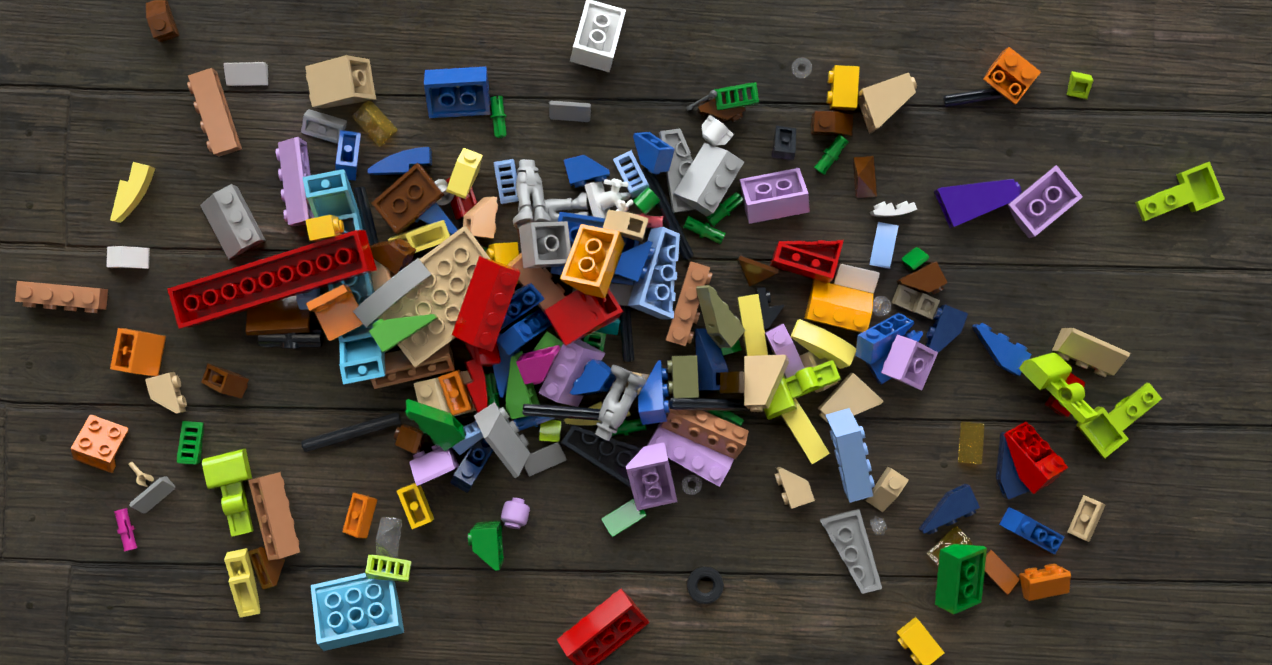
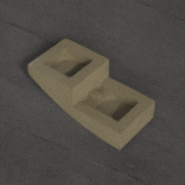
[891,284,940,319]

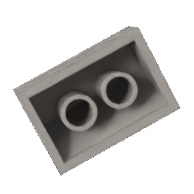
[673,143,744,216]
[200,184,266,260]
[474,402,530,478]

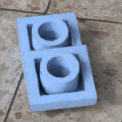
[870,222,898,269]

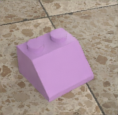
[881,335,938,390]
[409,445,459,486]

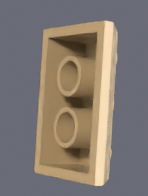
[1052,328,1130,377]

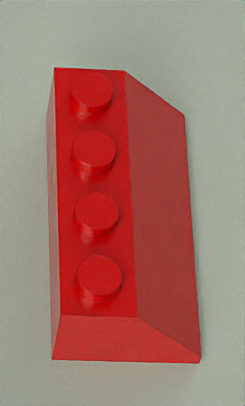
[452,256,521,352]
[557,589,650,665]

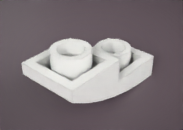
[870,201,917,217]

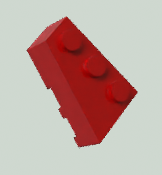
[770,240,844,283]

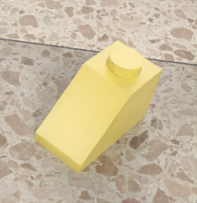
[446,148,483,199]

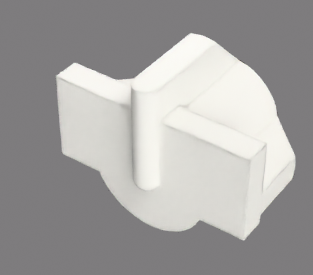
[702,115,734,146]

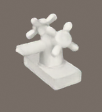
[584,179,633,218]

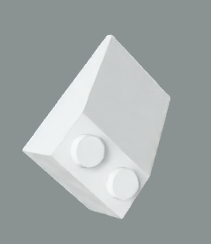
[570,0,626,72]

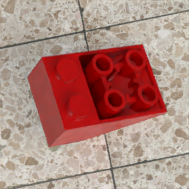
[544,289,623,346]
[1004,421,1068,494]

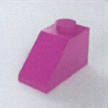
[516,345,561,384]

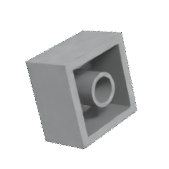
[519,221,571,268]

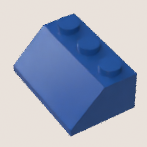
[424,67,490,118]

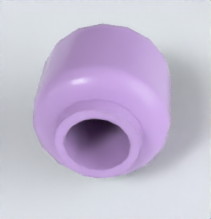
[501,498,530,529]

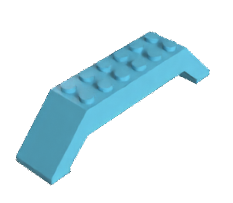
[302,169,385,384]

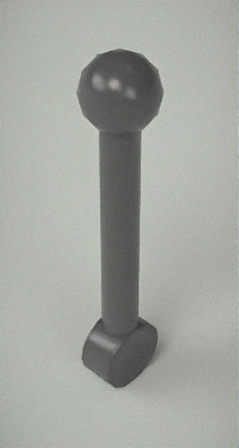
[686,90,717,111]

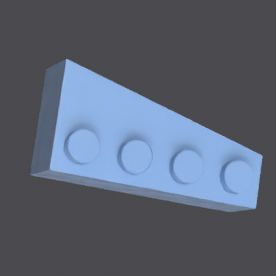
[628,227,680,319]
[826,408,875,503]

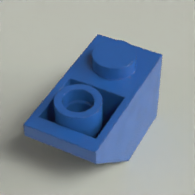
[564,155,610,188]
[614,241,655,282]
[570,359,616,396]

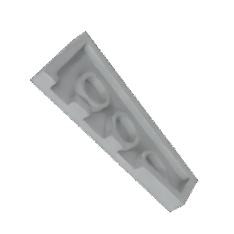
[659,128,696,213]
[820,509,882,594]

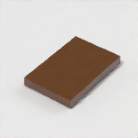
[371,163,445,235]
[245,295,311,335]

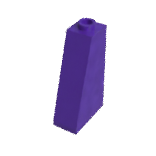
[934,179,1022,228]

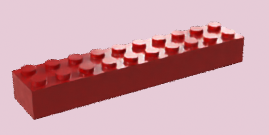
[167,230,377,329]

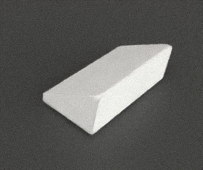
[224,62,268,86]
[834,264,880,293]

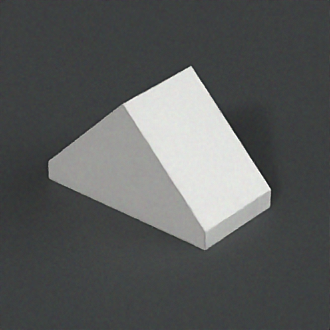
[107,246,150,269]

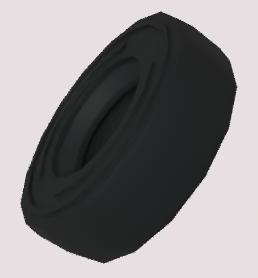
[687,566,724,604]

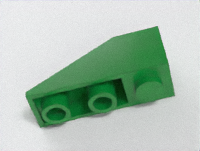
[405,399,465,451]

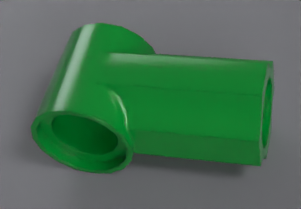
[633,187,660,215]

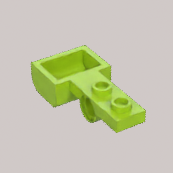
[1135,162,1225,221]
[1019,353,1098,424]
[763,360,841,420]
[1076,383,1162,458]
[202,449,254,537]

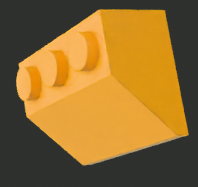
[560,224,625,298]
[804,279,874,333]

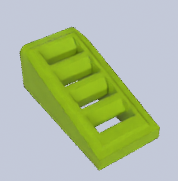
[365,555,412,582]

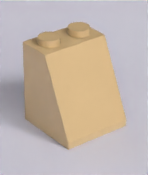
[305,55,376,108]
[858,73,917,134]

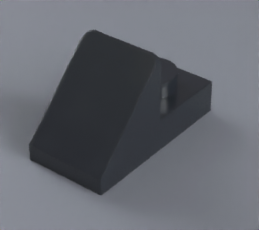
[772,126,796,160]
[755,287,785,329]

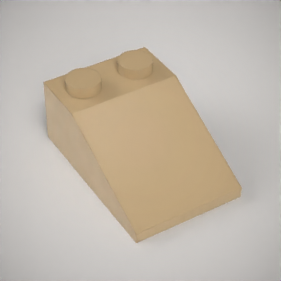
[414,371,476,416]

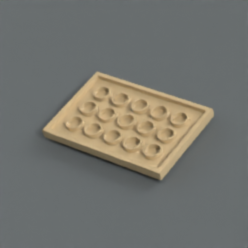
[378,226,515,368]

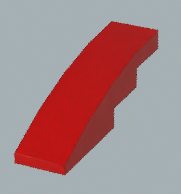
[464,341,487,413]

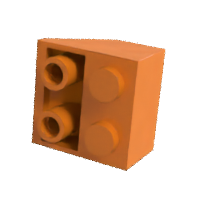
[983,47,1041,105]
[110,328,166,376]
[1019,564,1071,601]

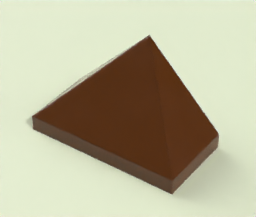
[853,156,877,198]
[737,256,779,286]
[248,547,285,589]

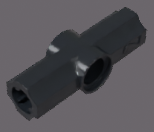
[258,329,323,348]

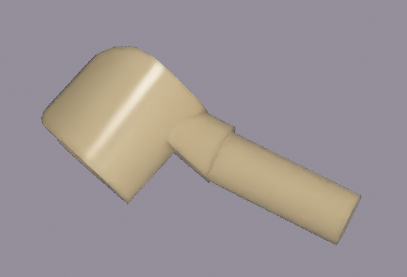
[128,462,154,487]

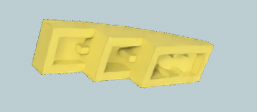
[737,294,768,356]
[781,398,830,464]

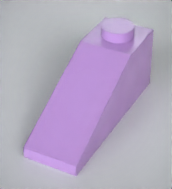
[765,324,804,378]

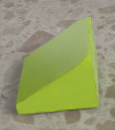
[1067,71,1093,99]
[539,420,561,442]

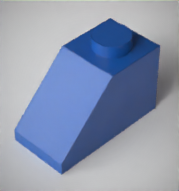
[335,130,361,181]
[633,132,675,174]

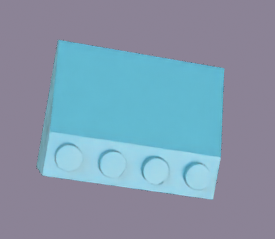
[311,568,404,651]

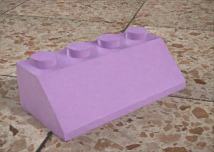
[276,137,314,226]
[647,422,734,487]

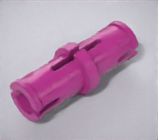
[114,508,138,551]

